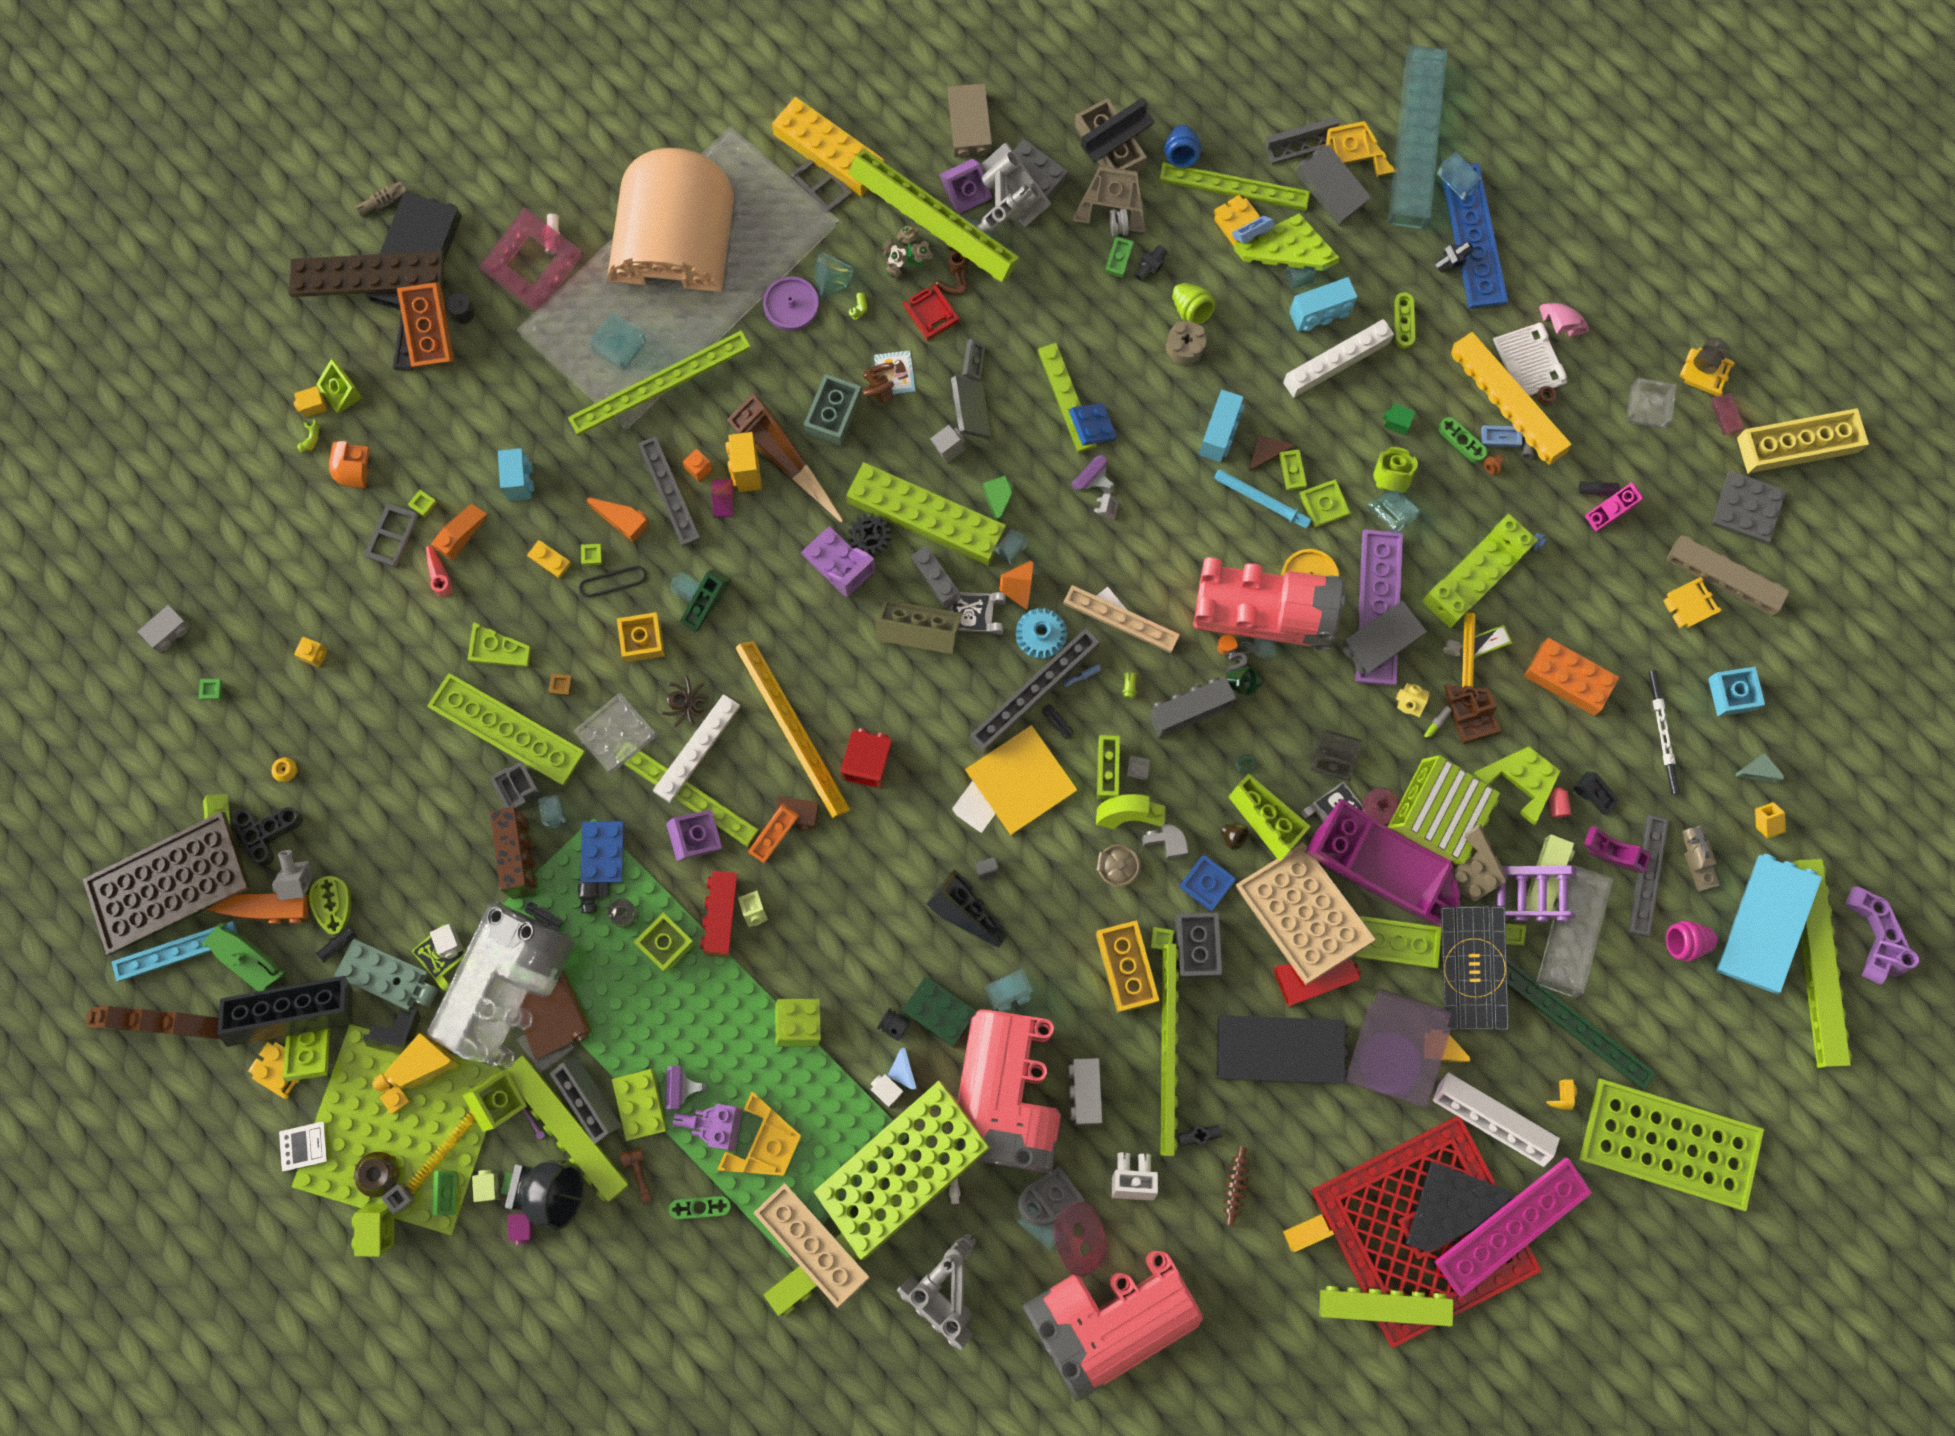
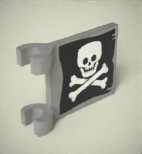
[951,592,1006,635]
[1300,781,1368,822]

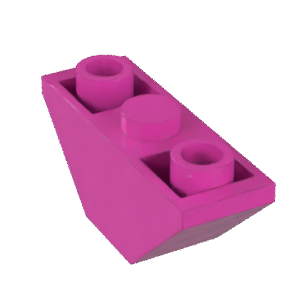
[1585,482,1644,532]

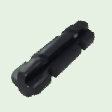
[1042,704,1074,739]
[524,902,563,931]

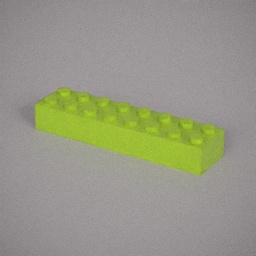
[846,462,1006,566]

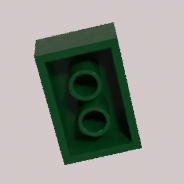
[902,976,977,1048]

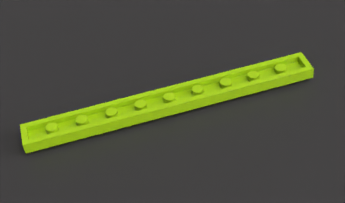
[568,331,751,436]
[1160,944,1179,1156]

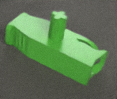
[202,922,287,992]

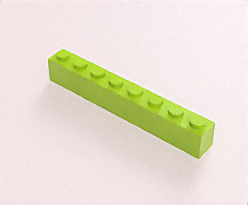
[505,1055,631,1202]

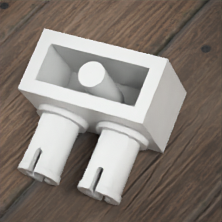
[1112,1152,1158,1201]

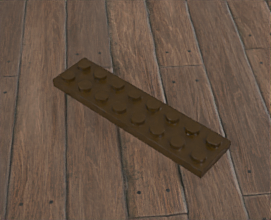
[289,251,444,297]

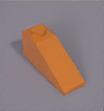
[586,498,649,542]
[431,503,488,561]

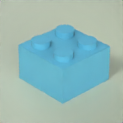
[498,448,535,501]
[1708,667,1765,717]

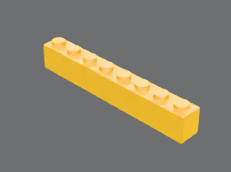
[1451,332,1572,465]

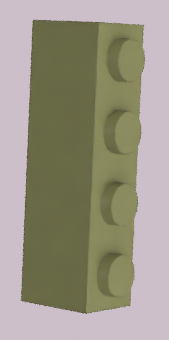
[875,599,962,654]

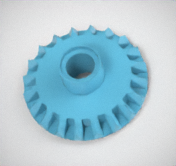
[1016,608,1067,659]

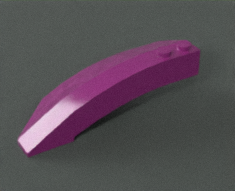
[1305,799,1461,927]

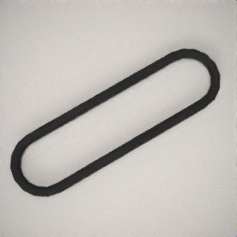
[579,566,646,597]

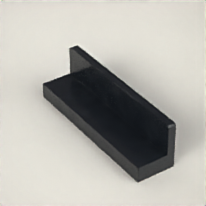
[1081,97,1155,163]

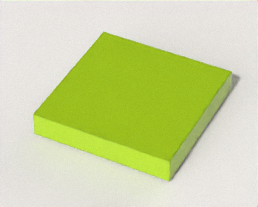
[1299,479,1351,529]

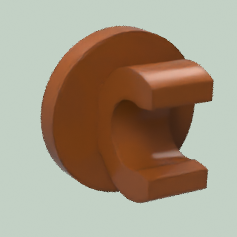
[1484,454,1505,475]

